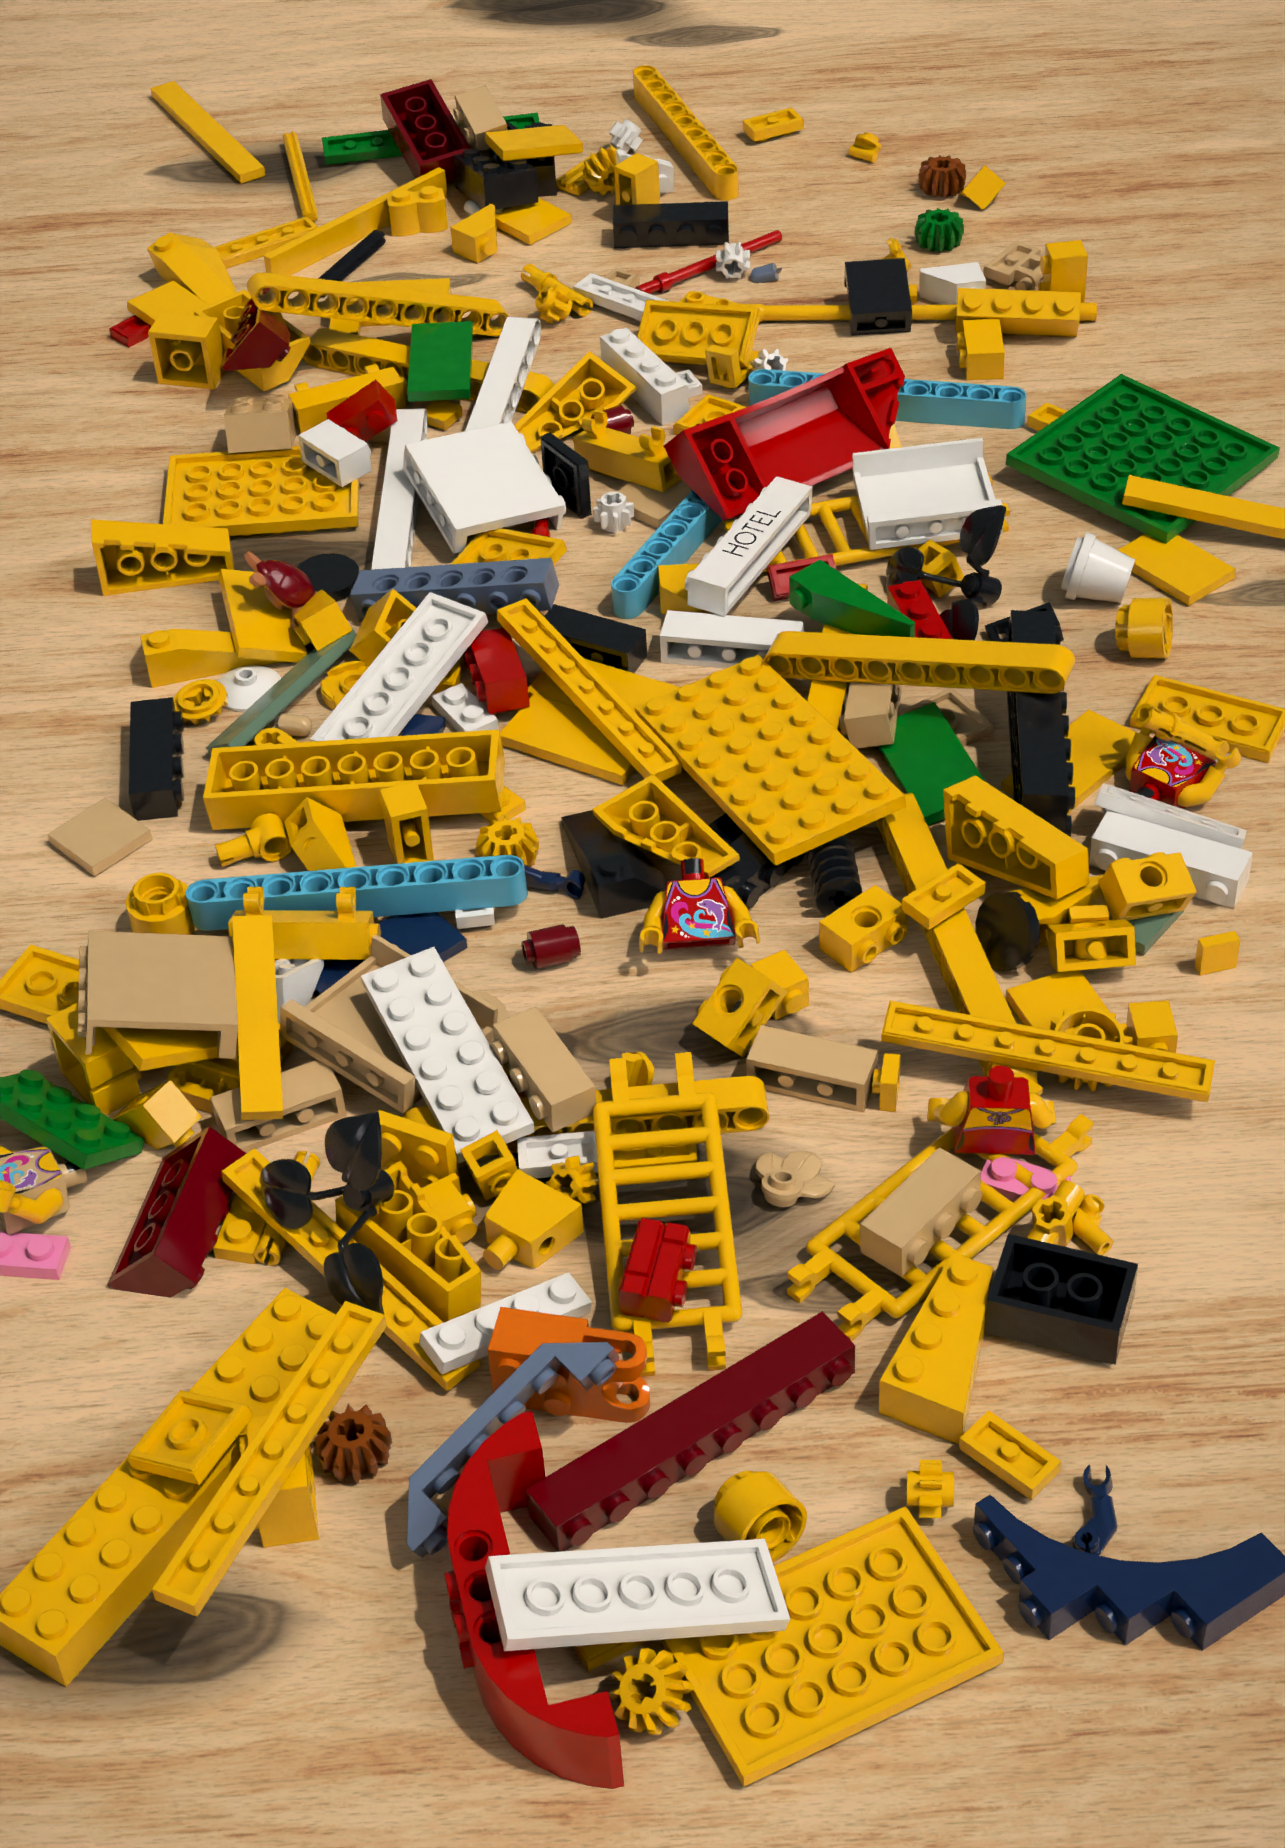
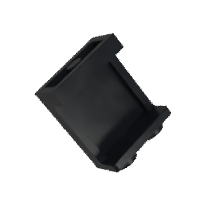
[844,258,912,336]

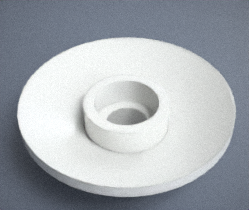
[217,665,281,712]

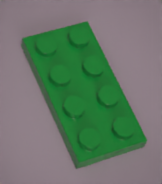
[0,1070,145,1170]

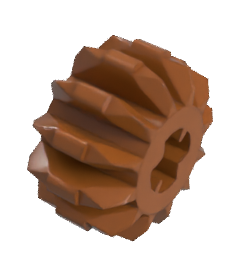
[918,155,966,198]
[314,1403,392,1483]

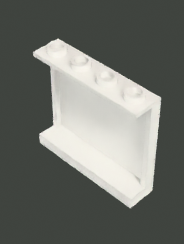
[403,422,566,554]
[852,438,1003,550]

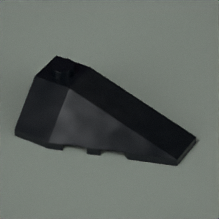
[561,810,667,919]

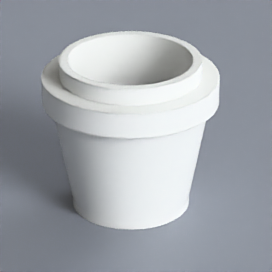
[1061,532,1135,603]

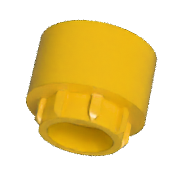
[1115,598,1173,658]
[126,872,196,935]
[713,1471,807,1563]

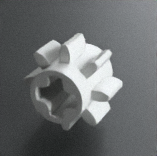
[609,119,643,154]
[716,242,750,279]
[750,349,789,371]
[593,492,634,533]

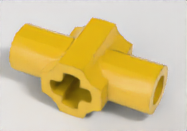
[1027,1180,1085,1246]

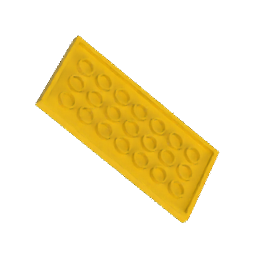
[635,655,906,866]

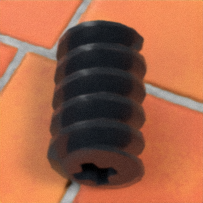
[806,836,862,916]

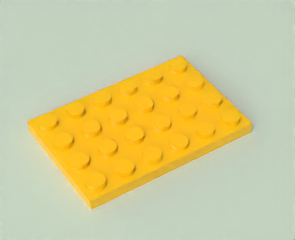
[163,446,359,536]
[660,1506,1004,1787]

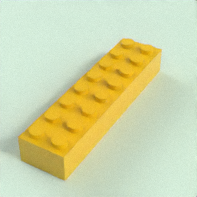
[203,729,505,830]

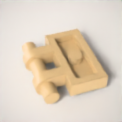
[984,241,1044,290]

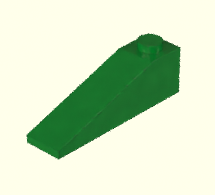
[789,560,915,637]

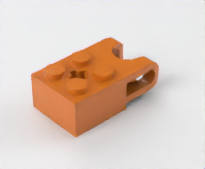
[487,1307,650,1423]

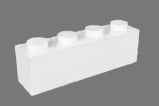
[600,327,689,426]
[660,610,804,668]
[1089,810,1253,909]

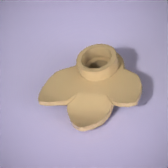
[755,1151,835,1207]

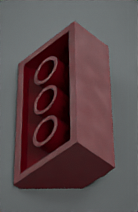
[107,1126,246,1298]

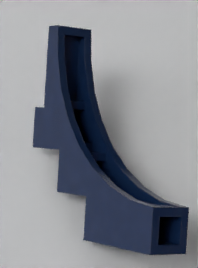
[973,1495,1285,1651]

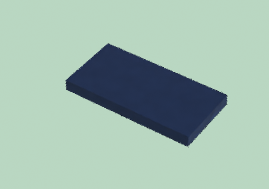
[313,912,468,997]

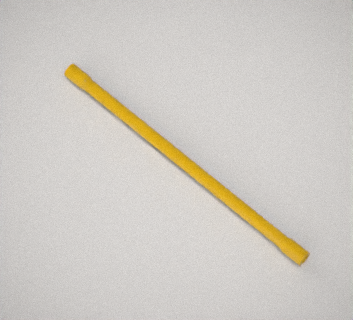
[743,302,1097,322]

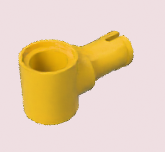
[215,813,292,867]

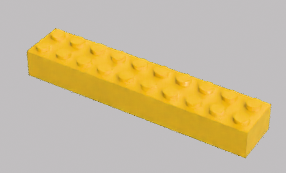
[0,1287,336,1687]

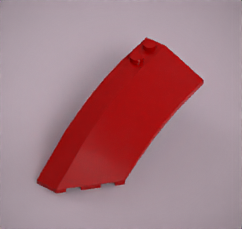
[664,348,905,521]

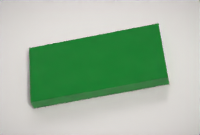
[407,321,474,402]
[877,702,985,825]

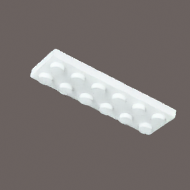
[310,592,488,742]
[361,947,535,1164]
[485,1539,790,1651]

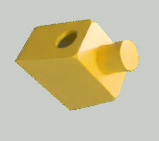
[483,1169,584,1270]

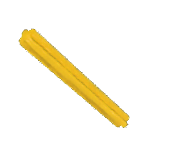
[283,131,318,222]

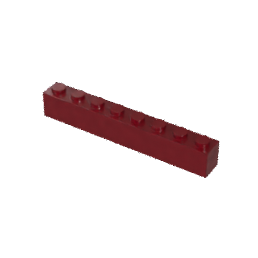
[526,1311,855,1552]

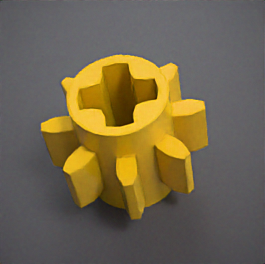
[535,284,572,324]
[546,1156,599,1205]
[906,1459,954,1519]

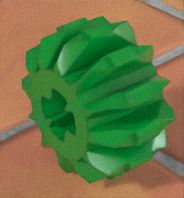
[914,208,964,253]

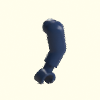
[524,864,585,900]
[1073,1465,1118,1556]

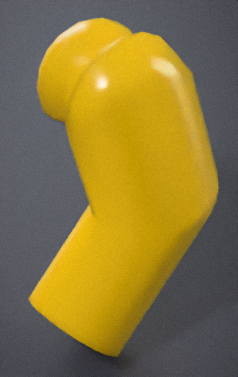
[1072,1194,1114,1255]

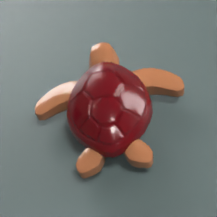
[244,551,317,632]

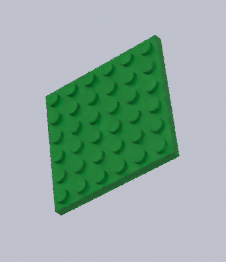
[1006,374,1280,544]

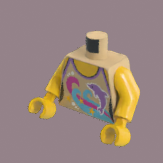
[0,1146,87,1235]

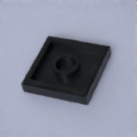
[541,432,592,519]

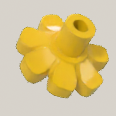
[880,238,912,272]

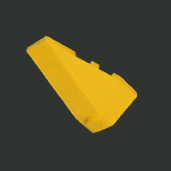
[514,351,636,453]

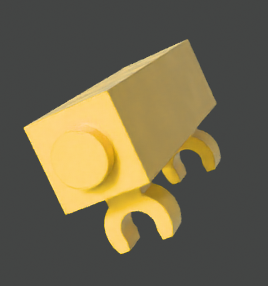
[288,364,408,434]
[573,409,681,492]
[228,887,381,960]

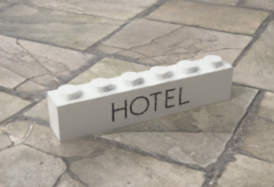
[685,476,812,617]

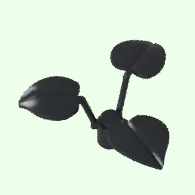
[885,505,1007,640]
[259,1112,394,1314]

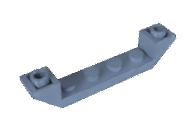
[407,1342,620,1558]

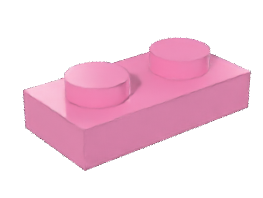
[981,1157,1071,1210]
[0,1231,71,1280]

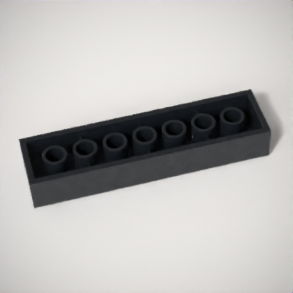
[1006,610,1075,837]

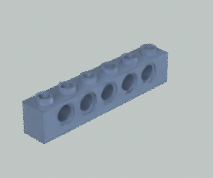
[350,558,559,622]

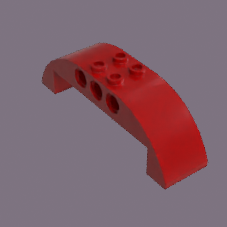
[444,1411,624,1789]

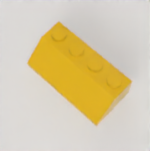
[194,289,311,391]

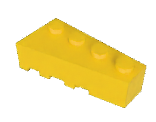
[90,519,234,596]
[943,775,1089,899]
[335,1160,481,1322]
[879,1252,993,1445]

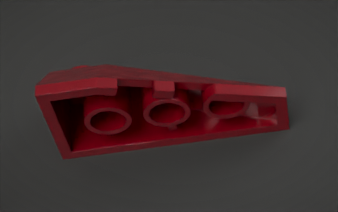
[221,288,291,371]

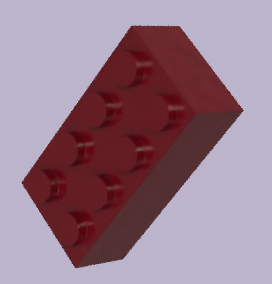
[380,79,471,183]

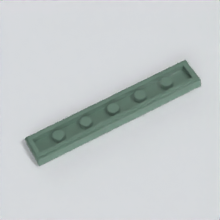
[206,628,356,755]

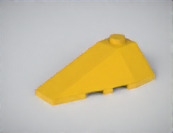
[147,232,237,304]
[140,628,283,688]
[592,774,740,878]

